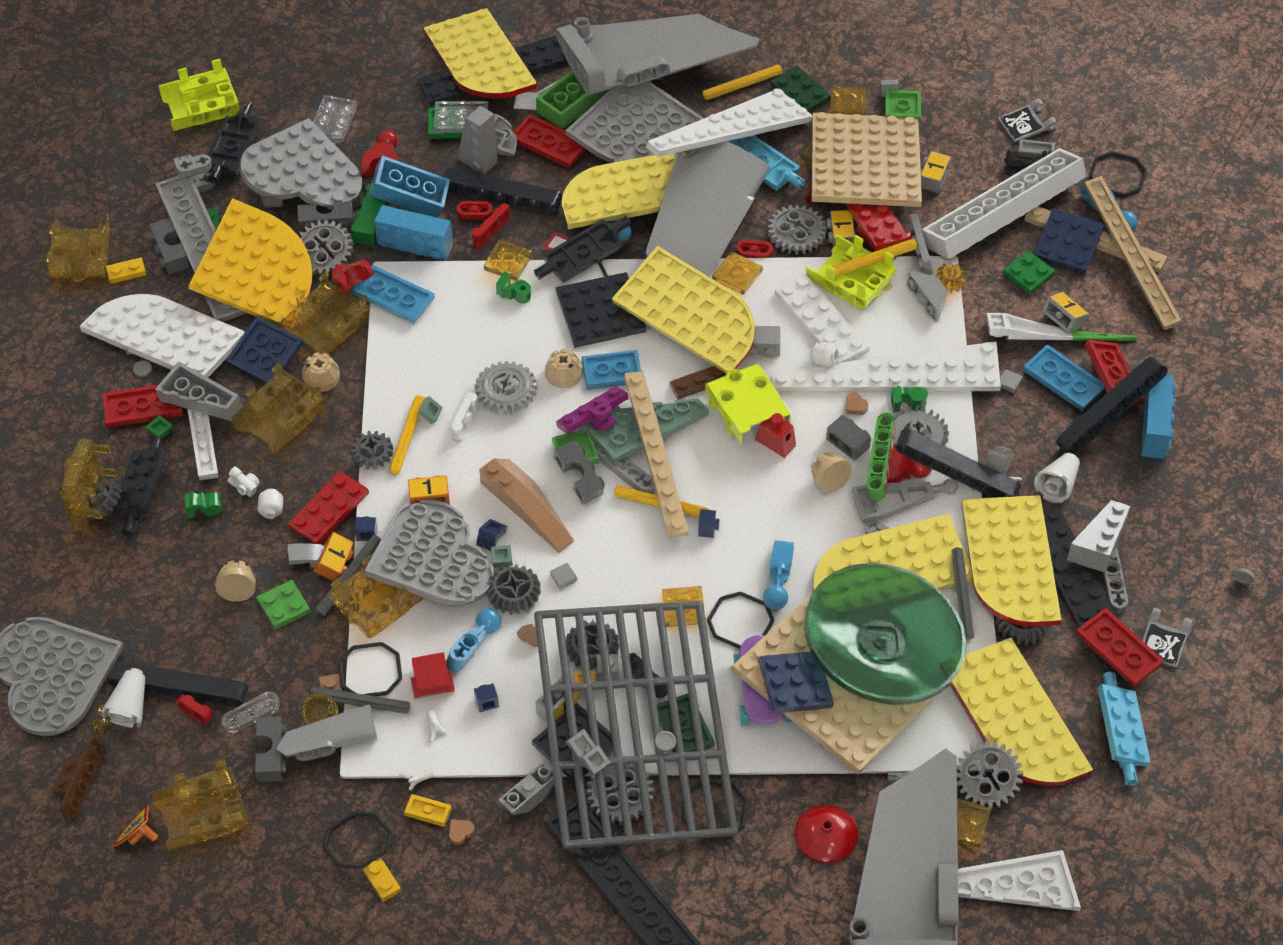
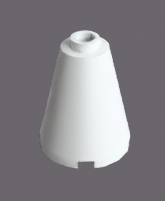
[1034,453,1080,503]
[101,668,145,728]

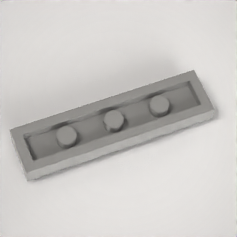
[909,214,933,275]

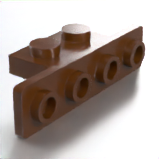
[52,738,105,819]

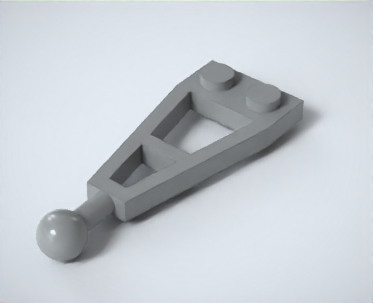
[851,478,958,523]

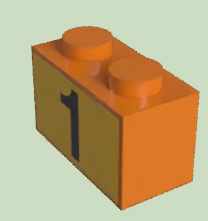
[408,475,450,505]
[313,532,354,581]

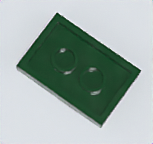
[770,66,831,113]
[657,693,715,753]

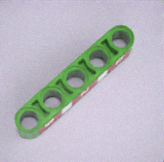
[866,413,896,501]

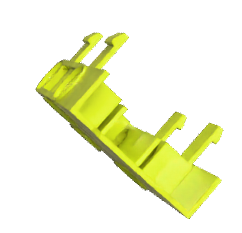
[158,59,240,131]
[806,235,897,309]
[705,363,791,444]

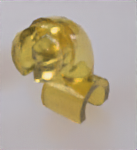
[90,704,111,735]

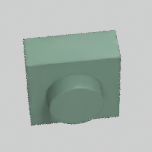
[418,396,443,424]
[491,545,513,568]

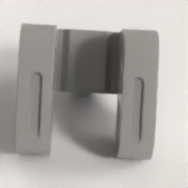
[172,154,216,193]

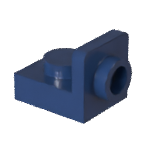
[476,519,507,551]

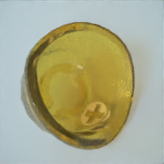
[302,693,338,724]

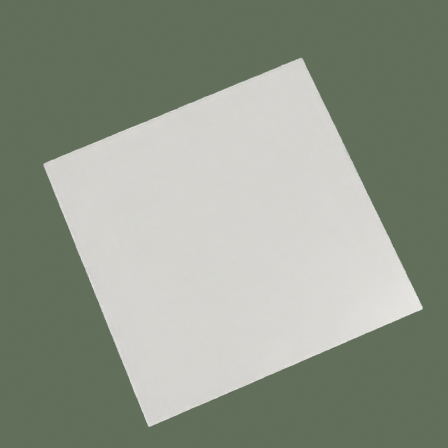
[340,256,997,779]

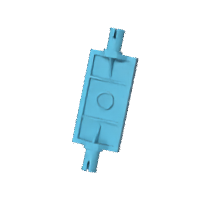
[730,135,806,191]
[1098,672,1151,786]

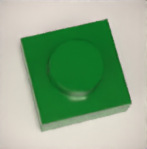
[146,415,174,438]

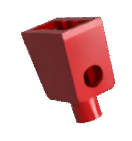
[755,413,796,458]

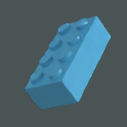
[369,156,450,218]
[375,205,453,261]
[1141,374,1176,459]

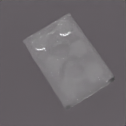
[313,95,358,143]
[434,101,488,132]

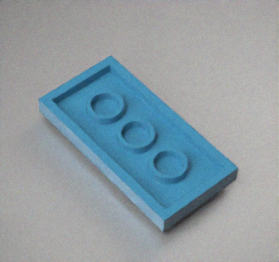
[352,265,435,323]
[1023,344,1106,412]

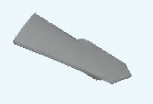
[276,705,377,761]

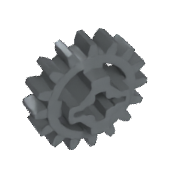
[351,431,393,469]
[83,479,122,519]

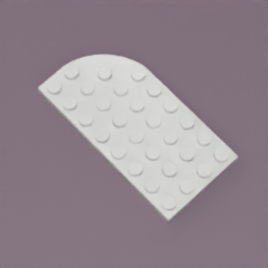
[80,294,245,378]

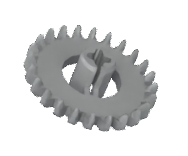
[475,361,538,414]
[894,406,949,446]

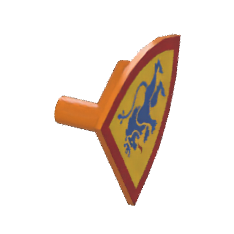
[113,805,158,847]

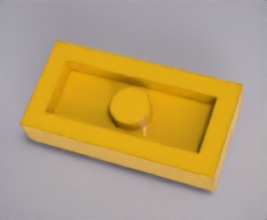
[106,257,146,284]
[404,794,452,827]
[362,857,401,902]

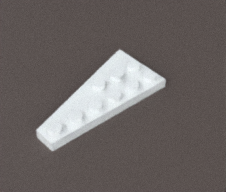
[958,850,1081,911]

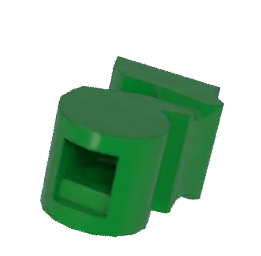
[496,271,531,304]
[891,386,928,414]
[185,492,222,519]

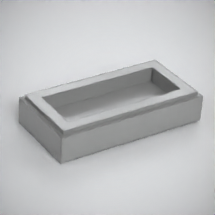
[1018,139,1055,159]

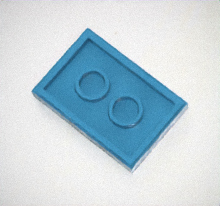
[581,350,641,390]

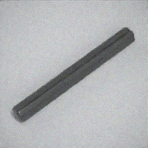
[315,535,381,616]
[951,547,974,640]
[310,686,410,714]

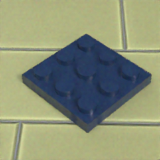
[1034,208,1105,273]
[226,316,304,387]
[758,651,834,713]

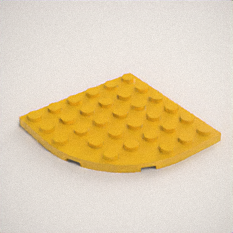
[188,198,312,331]

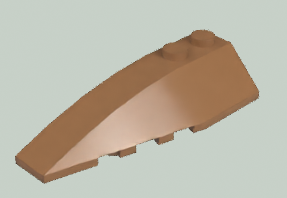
[479,458,574,553]

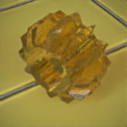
[936,262,967,293]

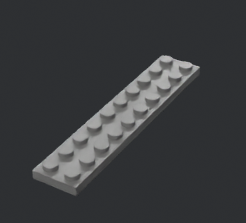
[155,175,247,322]

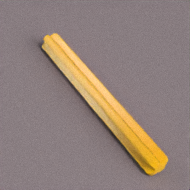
[702,65,782,100]
[831,239,917,277]
[389,395,424,475]
[614,485,709,517]

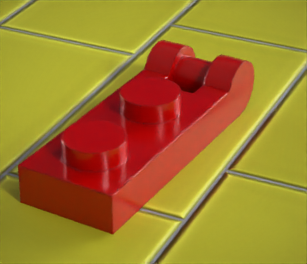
[472,203,510,248]

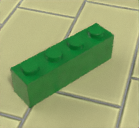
[350,179,391,246]

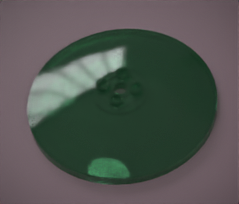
[804,563,966,705]

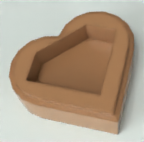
[846,392,869,414]
[517,624,538,647]
[449,820,475,845]

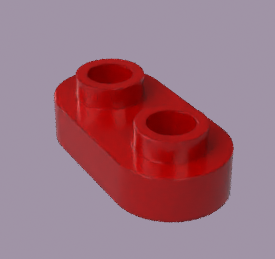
[456,201,493,220]
[736,240,773,258]
[175,694,213,725]

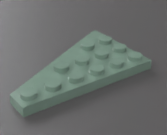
[581,398,709,464]

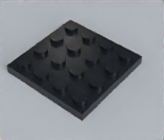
[555,272,646,348]

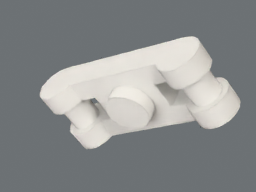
[451,392,478,442]

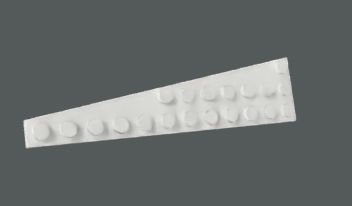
[646,89,813,157]
[772,342,1001,392]

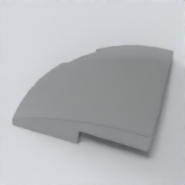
[494,114,517,156]

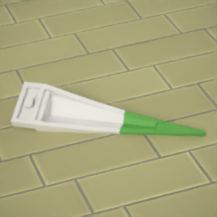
[986,313,1137,341]

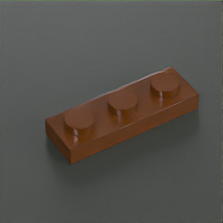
[670,366,726,400]

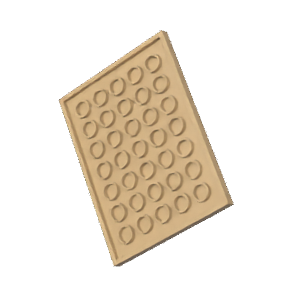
[812,112,922,207]
[731,596,934,775]

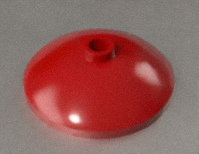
[795,805,858,863]

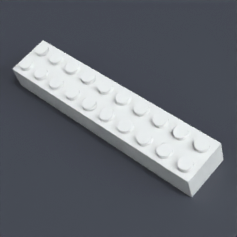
[922,148,1086,259]

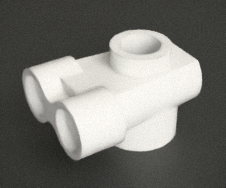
[227,466,260,497]

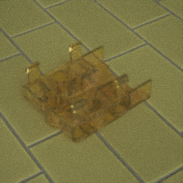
[46,215,111,282]
[281,271,370,355]
[232,362,325,454]
[59,438,117,531]
[329,555,425,638]
[151,760,249,852]

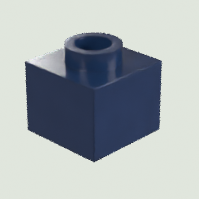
[698,509,720,538]
[355,516,377,541]
[474,683,499,713]

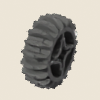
[487,563,541,615]
[995,616,1050,647]
[566,619,620,670]

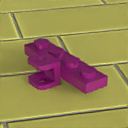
[556,386,629,434]

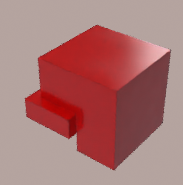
[411,652,455,699]

